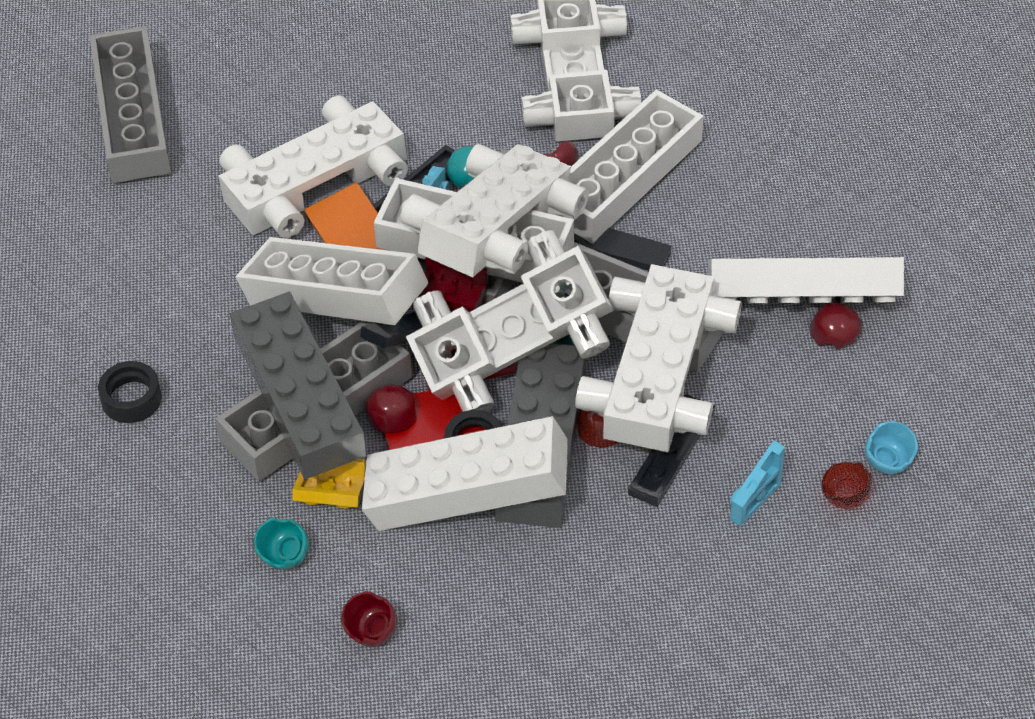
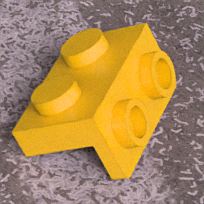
[292,459,366,508]

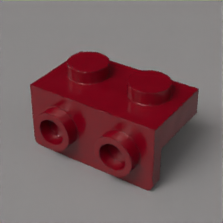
[418,257,488,312]

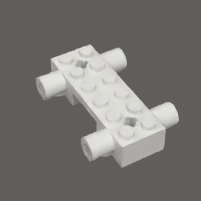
[510,0,641,141]
[218,96,408,239]
[401,144,589,277]
[406,230,614,412]
[575,264,742,452]

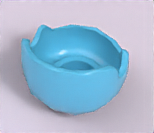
[864,421,919,475]

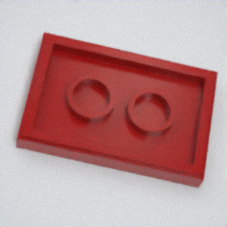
[384,390,485,450]

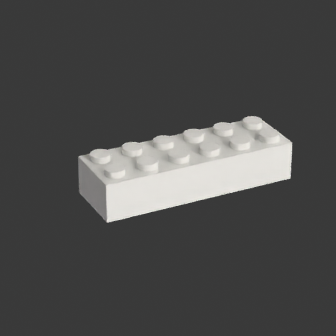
[548,89,704,244]
[374,178,574,283]
[236,237,428,325]
[708,257,904,303]
[362,416,568,531]

